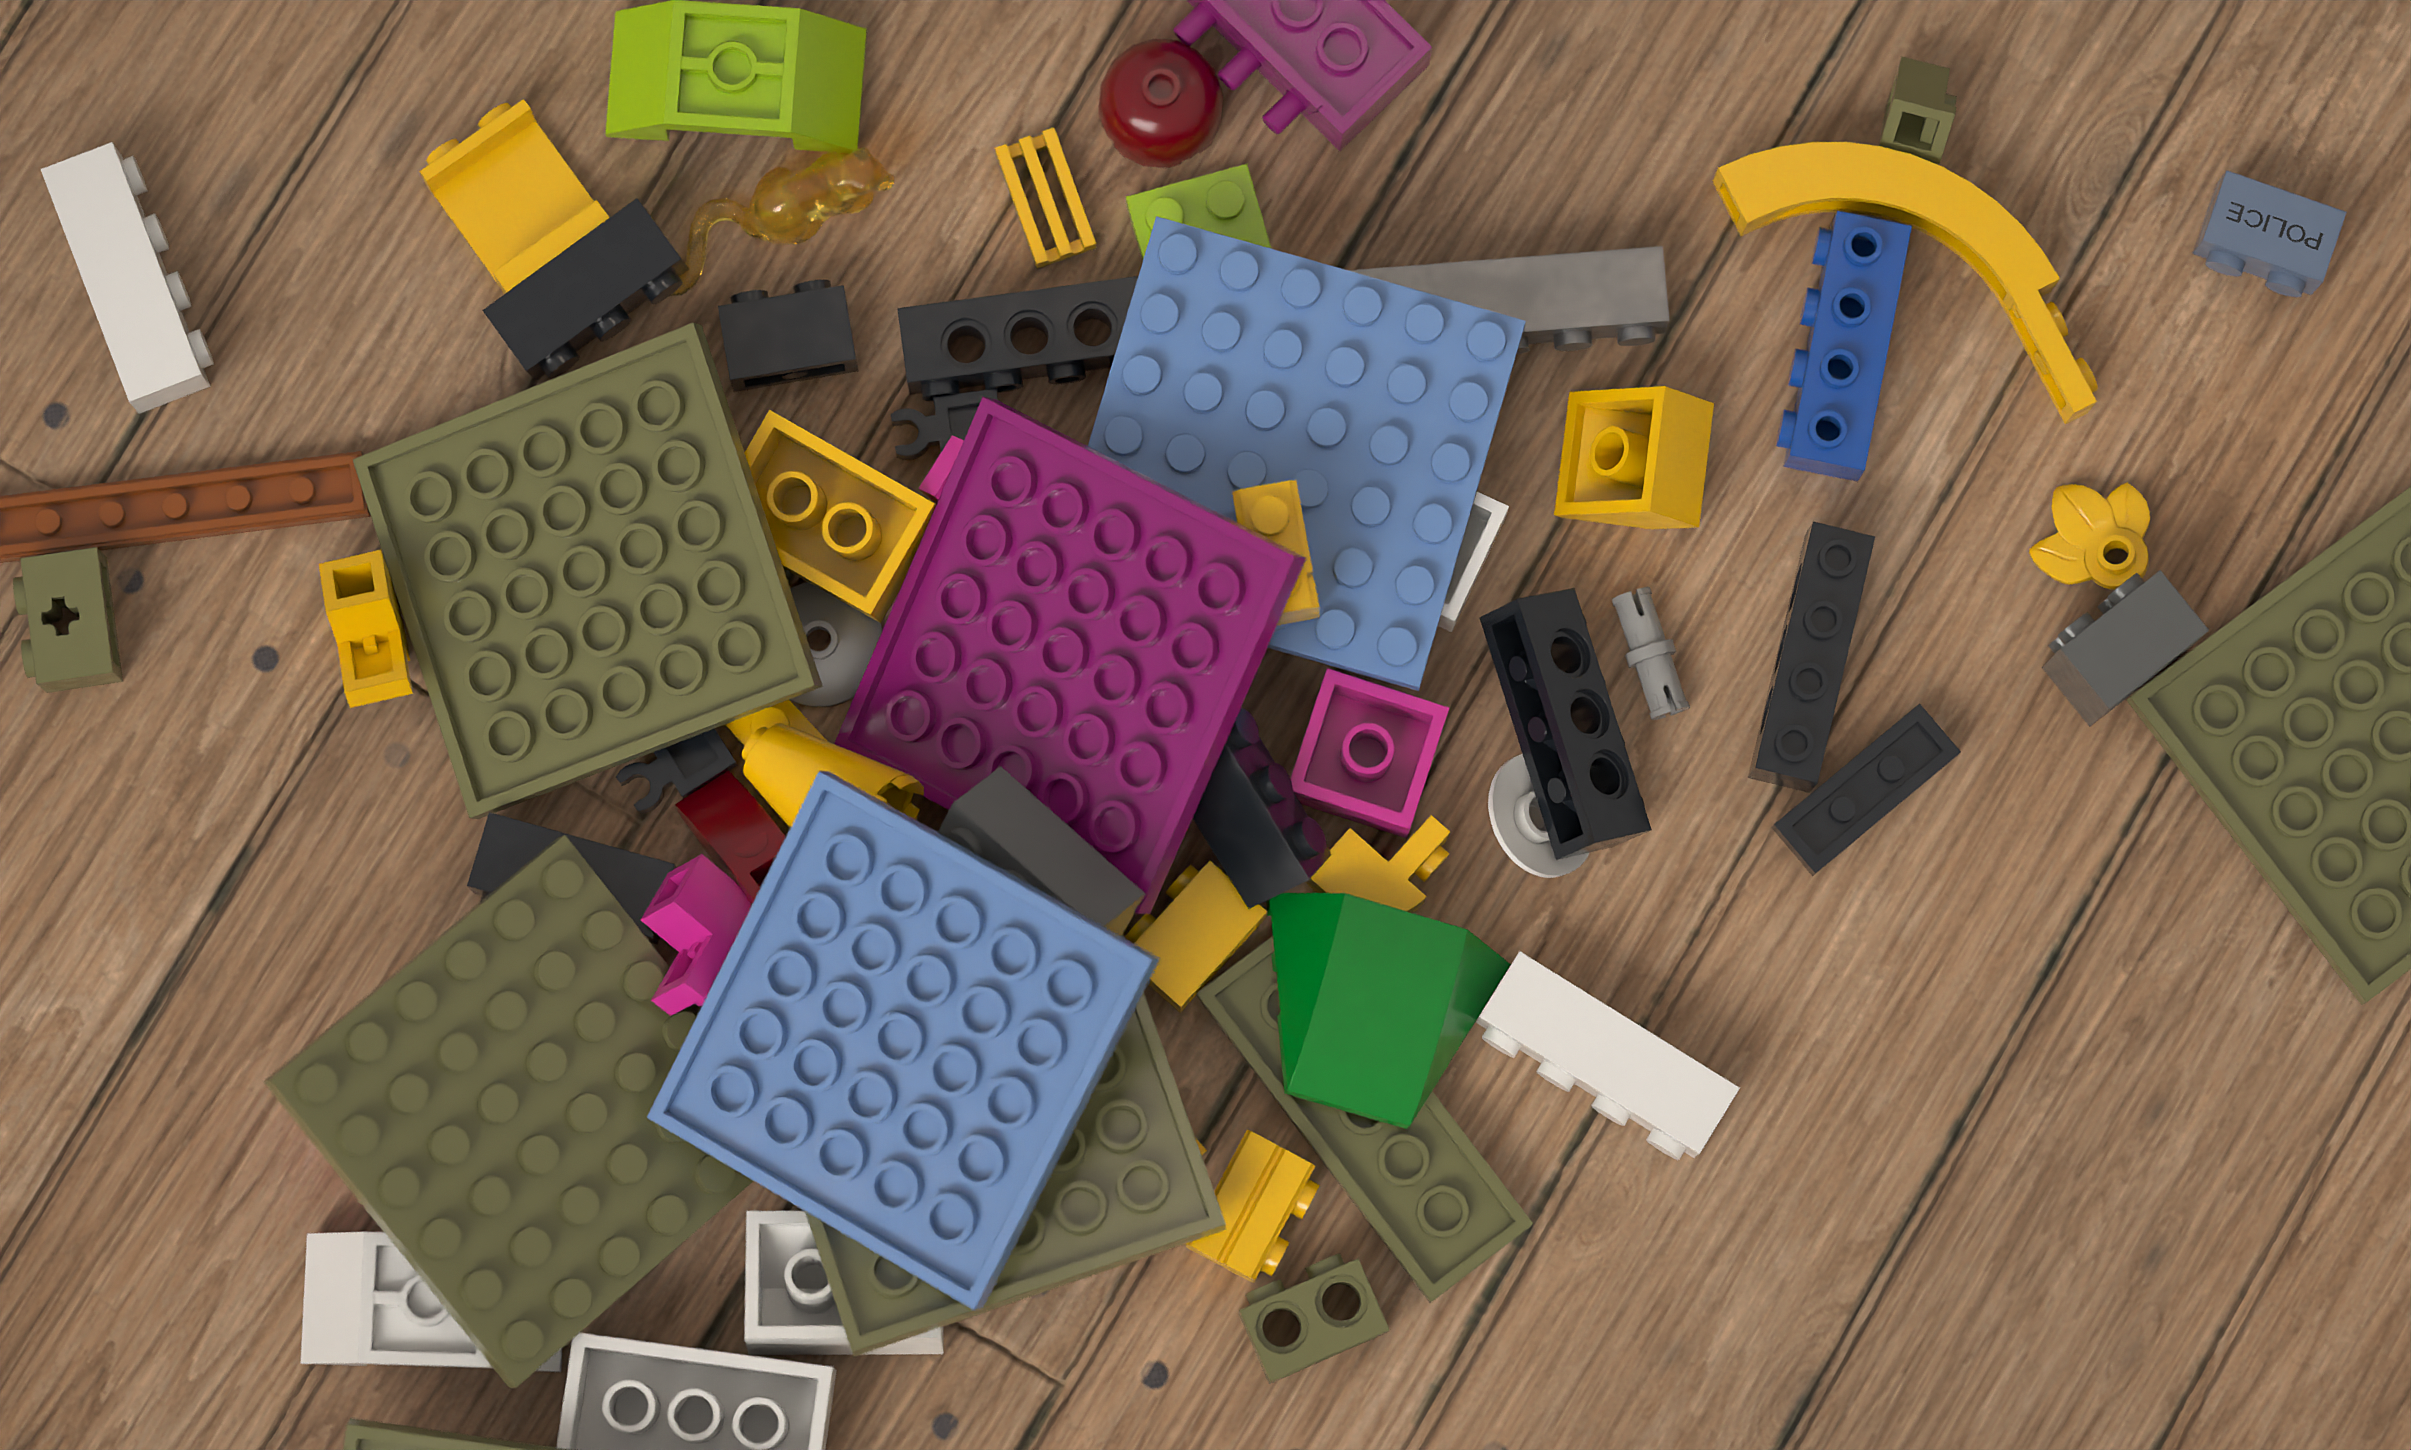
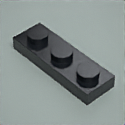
[1772,703,1961,876]

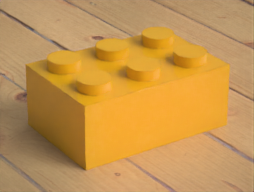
[745,410,936,623]

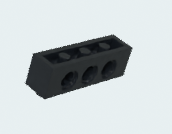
[897,276,1138,401]
[1748,521,1875,793]
[1479,588,1652,860]

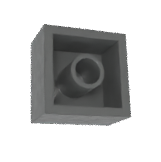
[2042,570,2209,727]

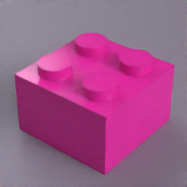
[1291,668,1449,839]

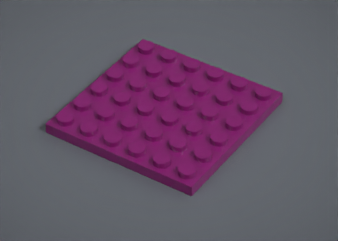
[834,397,1306,914]

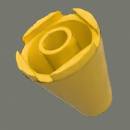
[742,723,924,828]

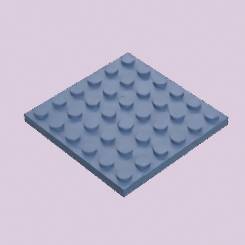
[1088,216,1526,691]
[647,771,1160,1310]

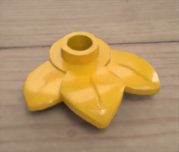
[2029,483,2150,590]

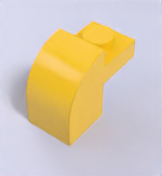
[319,550,413,708]
[1305,815,1450,913]

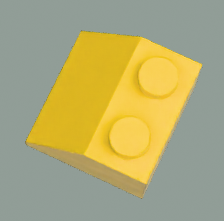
[1554,386,1714,529]

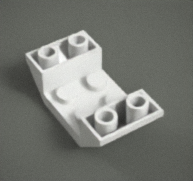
[301,1232,562,1372]

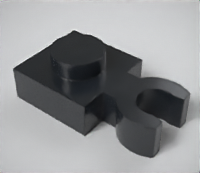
[891,389,998,460]
[616,728,737,814]

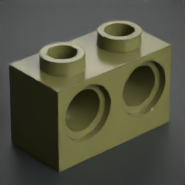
[1238,1253,1390,1384]

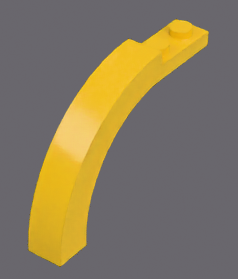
[1712,142,2098,424]

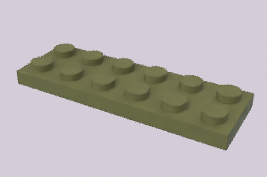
[1196,936,1533,1303]

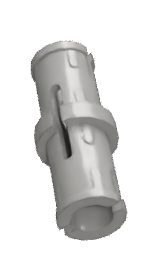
[1611,587,1690,720]

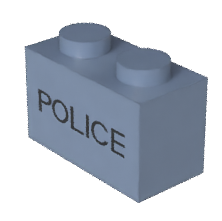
[2192,170,2347,297]

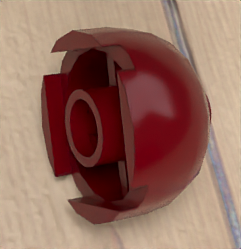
[1098,38,1223,168]

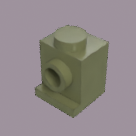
[1879,56,1957,164]

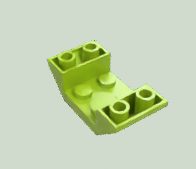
[605,0,867,154]

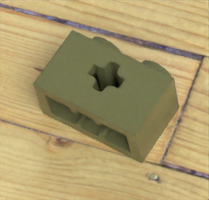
[13,547,123,693]

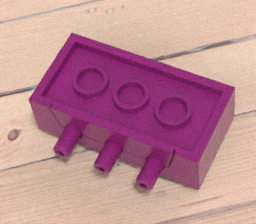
[1173,0,1432,151]

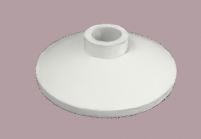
[1488,754,1589,878]

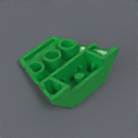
[1266,893,1511,1129]

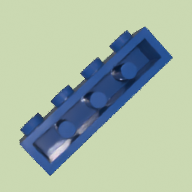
[1776,211,1912,482]

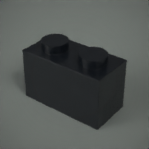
[718,279,858,392]

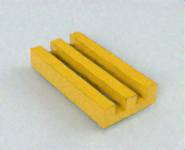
[995,127,1096,269]

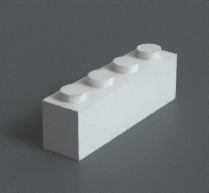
[41,142,214,414]
[1476,951,1740,1160]

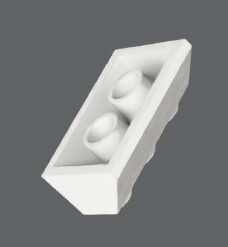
[745,1211,944,1355]

